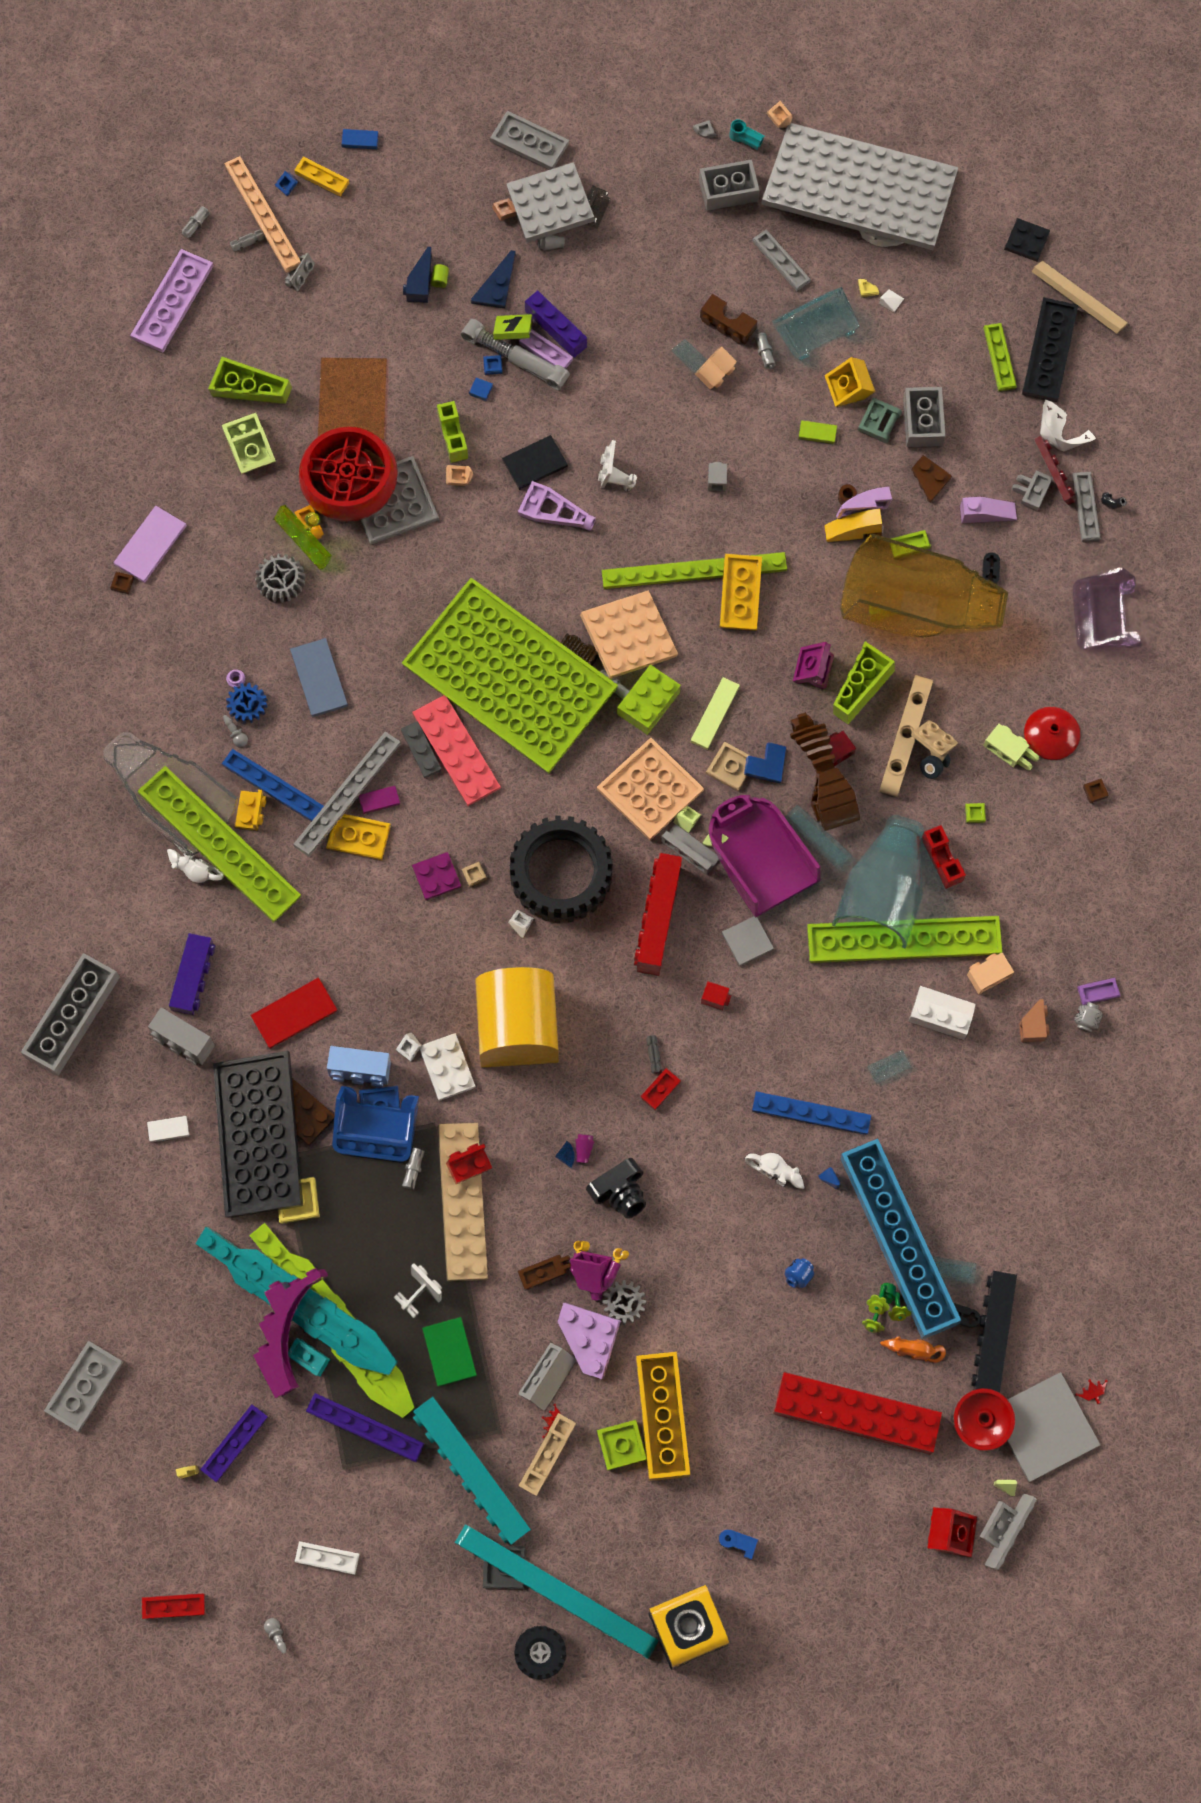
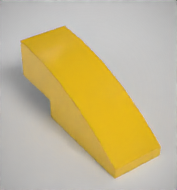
[824,509,882,542]

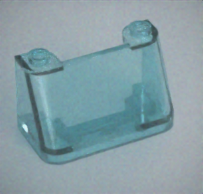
[772,287,860,360]

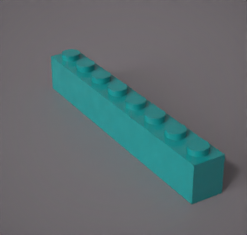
[413,1396,531,1544]

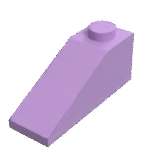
[960,497,1017,523]

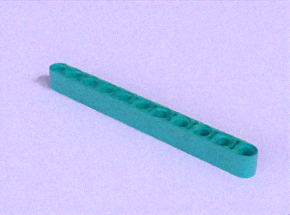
[454,1524,659,1659]

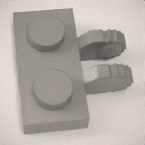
[1012,471,1053,511]

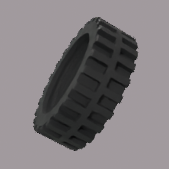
[509,816,613,923]

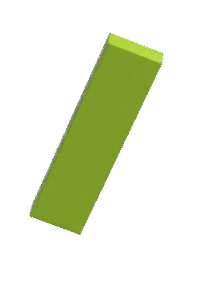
[983,323,1017,391]

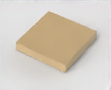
[706,742,750,792]

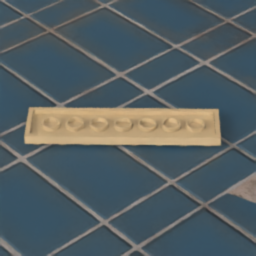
[438,1123,488,1281]

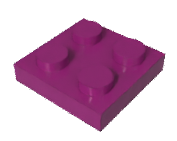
[412,852,461,901]

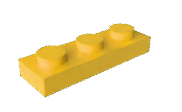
[294,157,349,197]

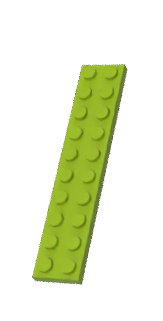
[138,766,301,923]
[807,916,1002,963]

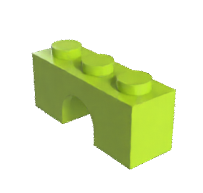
[437,401,468,463]

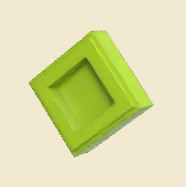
[965,803,986,823]

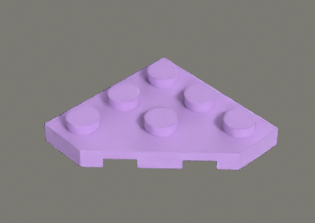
[558,1303,621,1379]

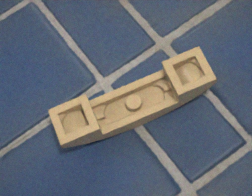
[519,1413,576,1496]

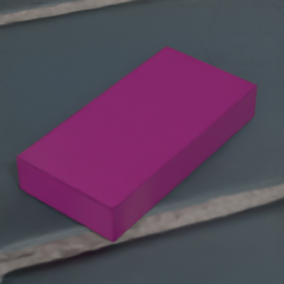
[359,786,400,814]

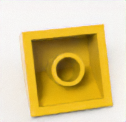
[824,357,875,407]

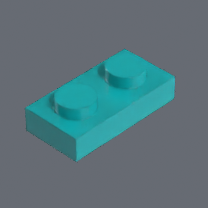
[288,1338,330,1376]

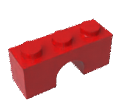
[922,825,966,889]

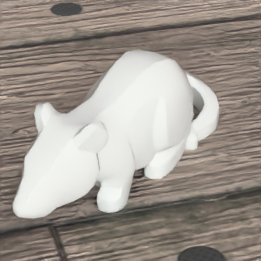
[167,849,224,883]
[745,1153,804,1189]

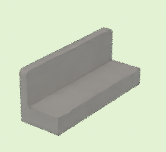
[661,825,719,875]
[518,1343,576,1411]

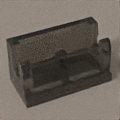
[585,185,610,229]

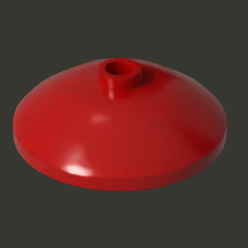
[1024,707,1080,760]
[954,1388,1015,1450]

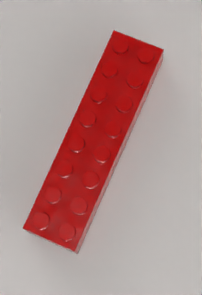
[773,1372,942,1455]

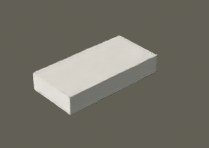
[147,1116,189,1142]

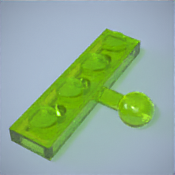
[274,505,332,570]

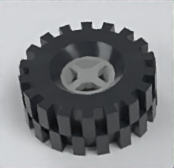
[514,1626,566,1680]

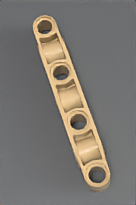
[879,675,933,797]

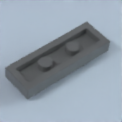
[401,721,441,779]

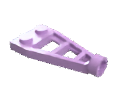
[518,481,596,531]

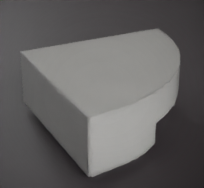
[693,120,716,138]

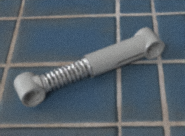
[460,319,570,391]

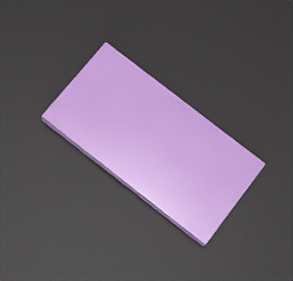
[113,506,187,583]

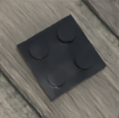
[1004,218,1050,262]

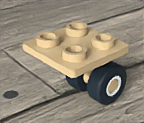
[911,720,958,779]

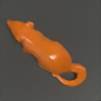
[880,1336,946,1363]

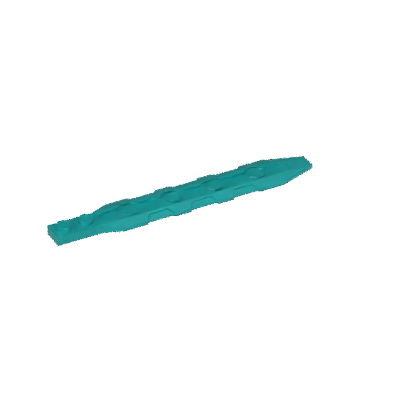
[195,1227,397,1375]

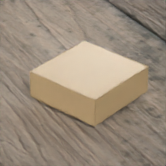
[462,862,487,887]

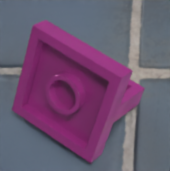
[793,642,834,689]

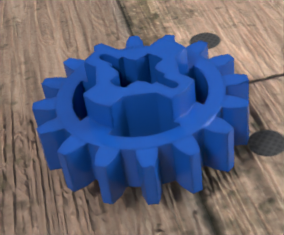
[226,683,267,724]

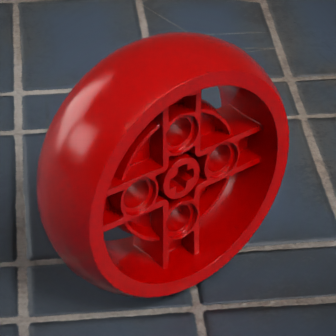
[299,427,398,522]

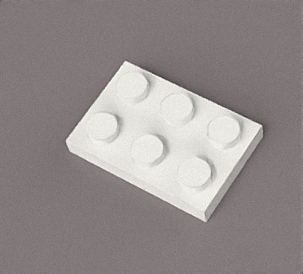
[420,1033,476,1101]

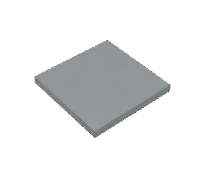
[356,456,439,545]
[1007,1372,1100,1482]

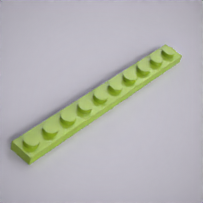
[602,552,787,589]

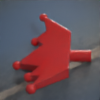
[1075,1379,1108,1404]
[541,1404,561,1438]

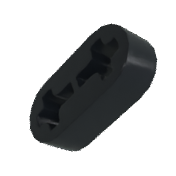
[982,552,1000,587]
[954,1303,981,1328]

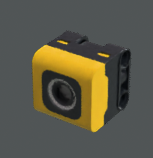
[648,1585,729,1670]

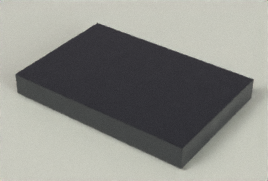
[502,435,568,490]

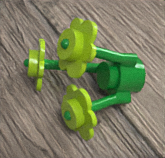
[862,1283,911,1333]

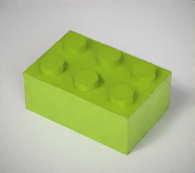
[617,665,681,735]

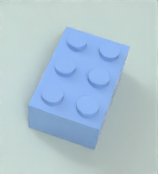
[327,1046,391,1087]

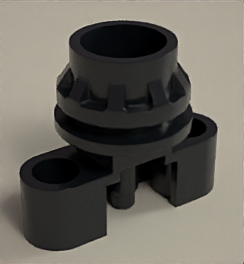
[586,1158,646,1218]

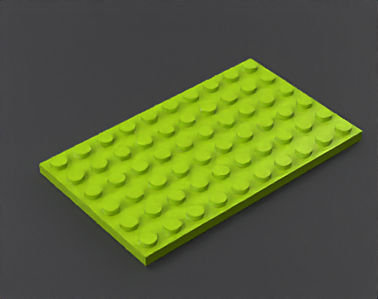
[402,578,618,774]

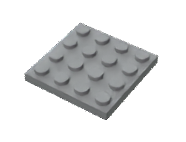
[506,162,595,243]

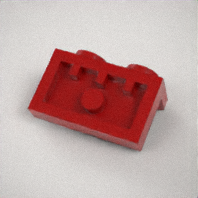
[446,1143,493,1184]

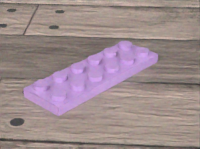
[130,249,213,353]

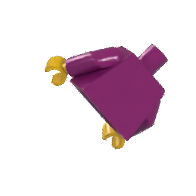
[570,1241,629,1301]

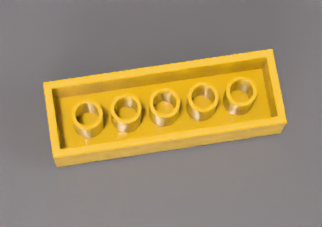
[636,1352,690,1481]

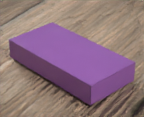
[1077,978,1120,1005]

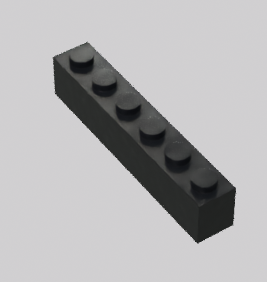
[971,1270,1017,1393]

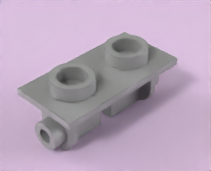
[284,253,315,292]

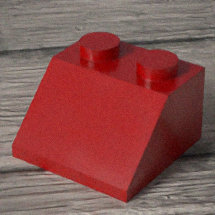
[927,1507,977,1558]

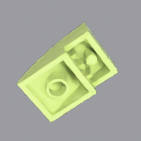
[222,413,276,474]

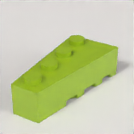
[208,357,292,404]
[833,641,895,724]

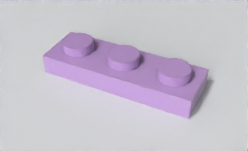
[519,329,573,369]

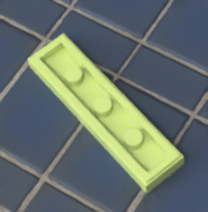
[691,677,740,750]

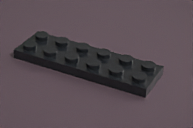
[1022,297,1078,402]

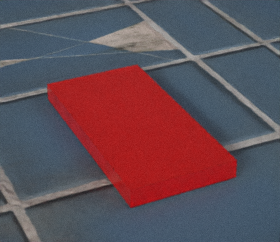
[250,977,338,1049]

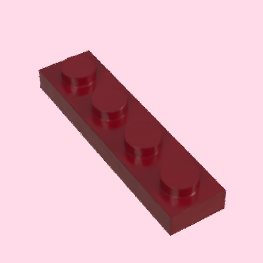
[1034,436,1075,505]

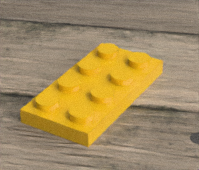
[719,554,762,631]

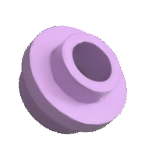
[226,670,245,688]

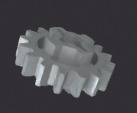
[603,1280,646,1325]

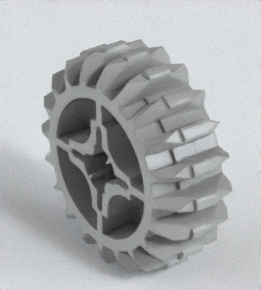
[255,553,306,603]

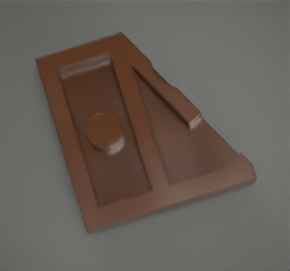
[912,455,952,503]

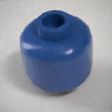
[785,1258,814,1288]

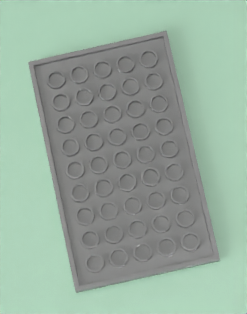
[762,123,958,250]

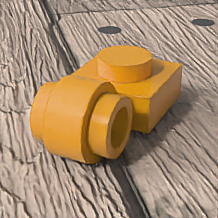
[294,505,324,541]

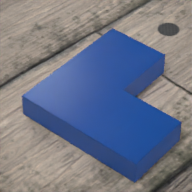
[744,742,786,783]

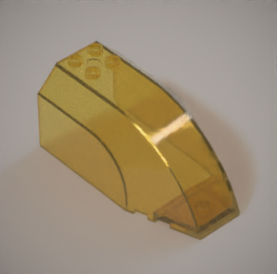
[840,534,1008,638]

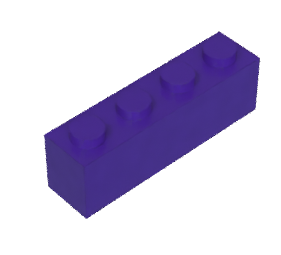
[525,290,587,358]
[169,933,215,1015]

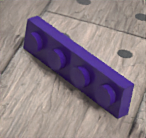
[200,1404,268,1483]

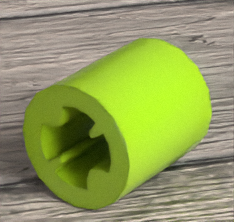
[431,264,449,288]

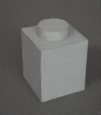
[708,462,727,491]

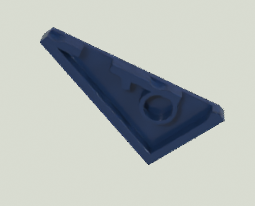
[471,250,516,308]

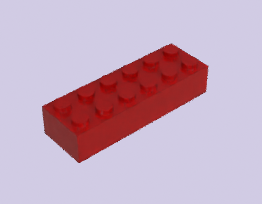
[634,853,682,976]

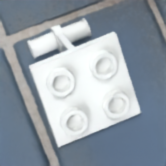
[598,440,637,491]
[394,1263,442,1318]

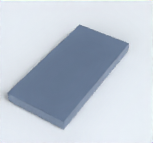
[290,638,348,717]

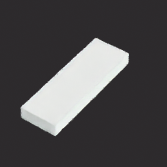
[295,1541,360,1575]

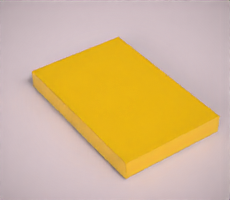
[326,814,391,860]

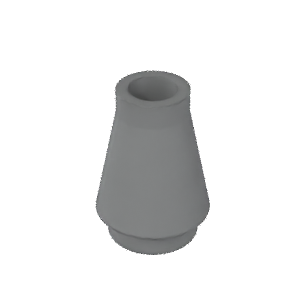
[538,235,565,251]

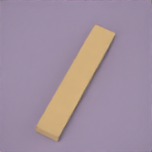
[1032,261,1128,334]

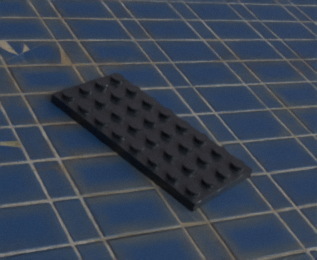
[213,1051,303,1218]

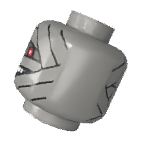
[1074,1002,1103,1032]

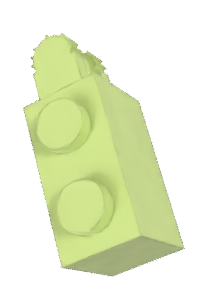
[983,724,1039,770]

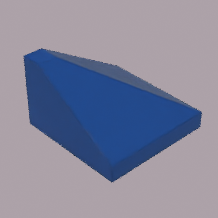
[275,171,298,196]
[818,1167,840,1189]

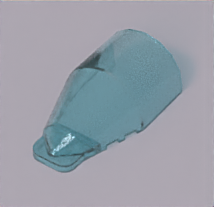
[832,815,924,949]

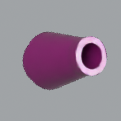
[575,1134,595,1163]

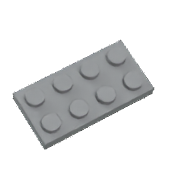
[490,111,569,170]
[44,1341,123,1432]

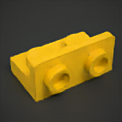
[235,789,266,831]

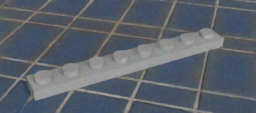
[293,731,400,857]

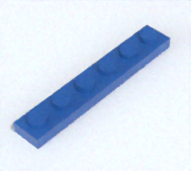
[222,749,324,822]
[752,1091,871,1135]

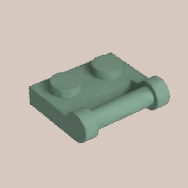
[858,398,902,443]

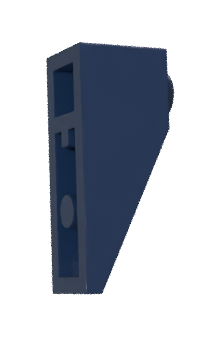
[403,247,432,303]

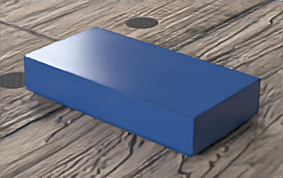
[342,129,378,149]

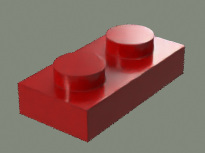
[640,1068,681,1110]

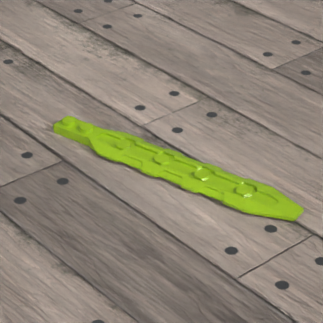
[249,1223,415,1418]

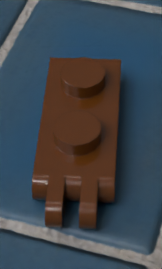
[518,1255,571,1291]

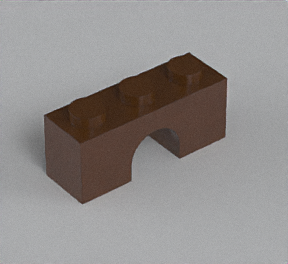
[700,294,757,345]

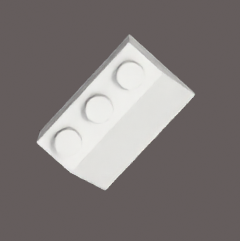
[909,986,975,1040]

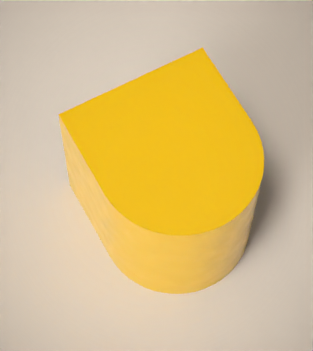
[475,967,559,1068]

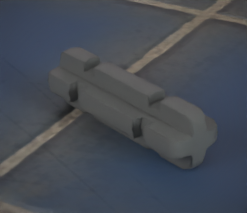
[646,1035,662,1074]

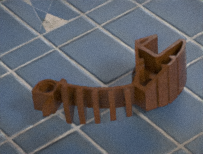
[790,712,860,832]

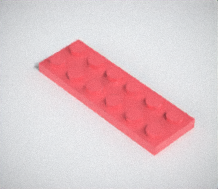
[412,695,501,806]

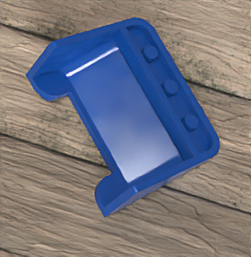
[332,1086,419,1161]

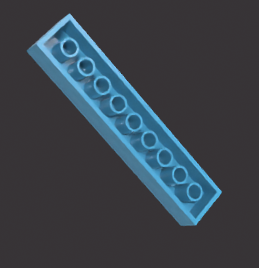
[840,1139,961,1340]

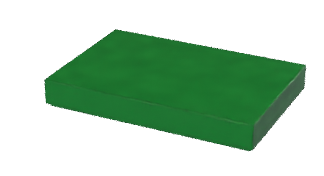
[422,1317,477,1387]

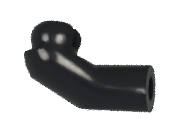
[1101,492,1127,509]

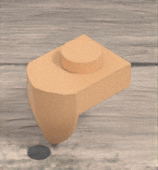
[766,101,793,128]
[446,465,473,486]

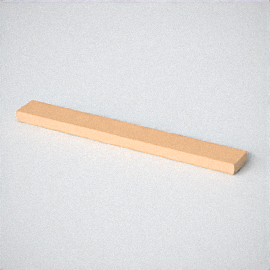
[224,156,301,273]

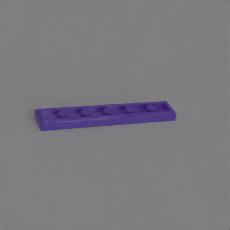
[306,1393,425,1463]

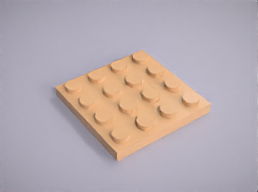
[580,590,678,679]
[597,738,704,841]

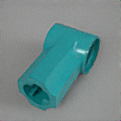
[729,119,765,150]

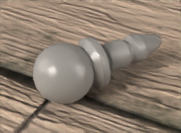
[223,715,248,747]
[264,1618,286,1654]

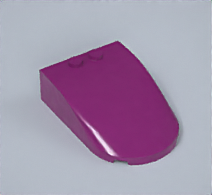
[709,795,821,918]

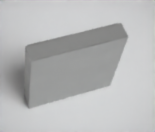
[722,916,774,966]

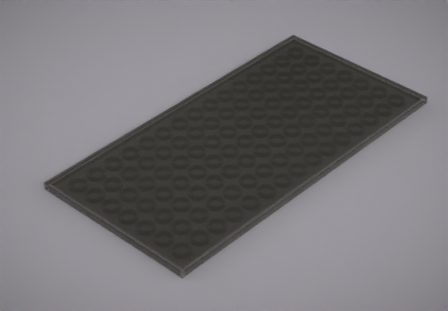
[293,1122,502,1470]

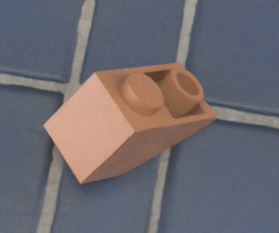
[1019,999,1049,1042]

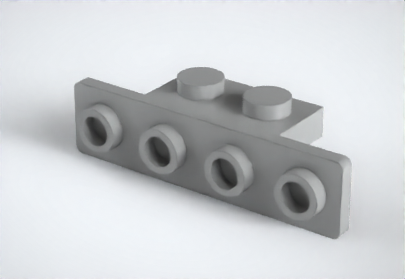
[979,1494,1037,1570]

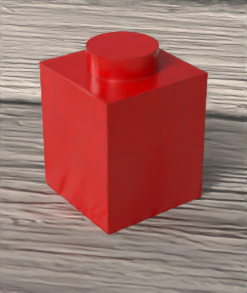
[701,981,732,1011]

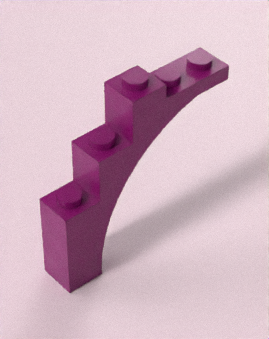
[253,1268,328,1398]

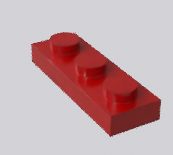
[142,1593,205,1619]

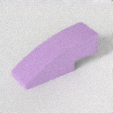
[836,487,892,519]

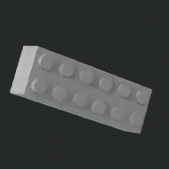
[21,953,120,1076]

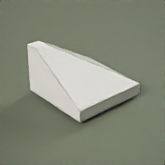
[879,290,904,312]
[508,910,534,938]
[396,1033,422,1061]

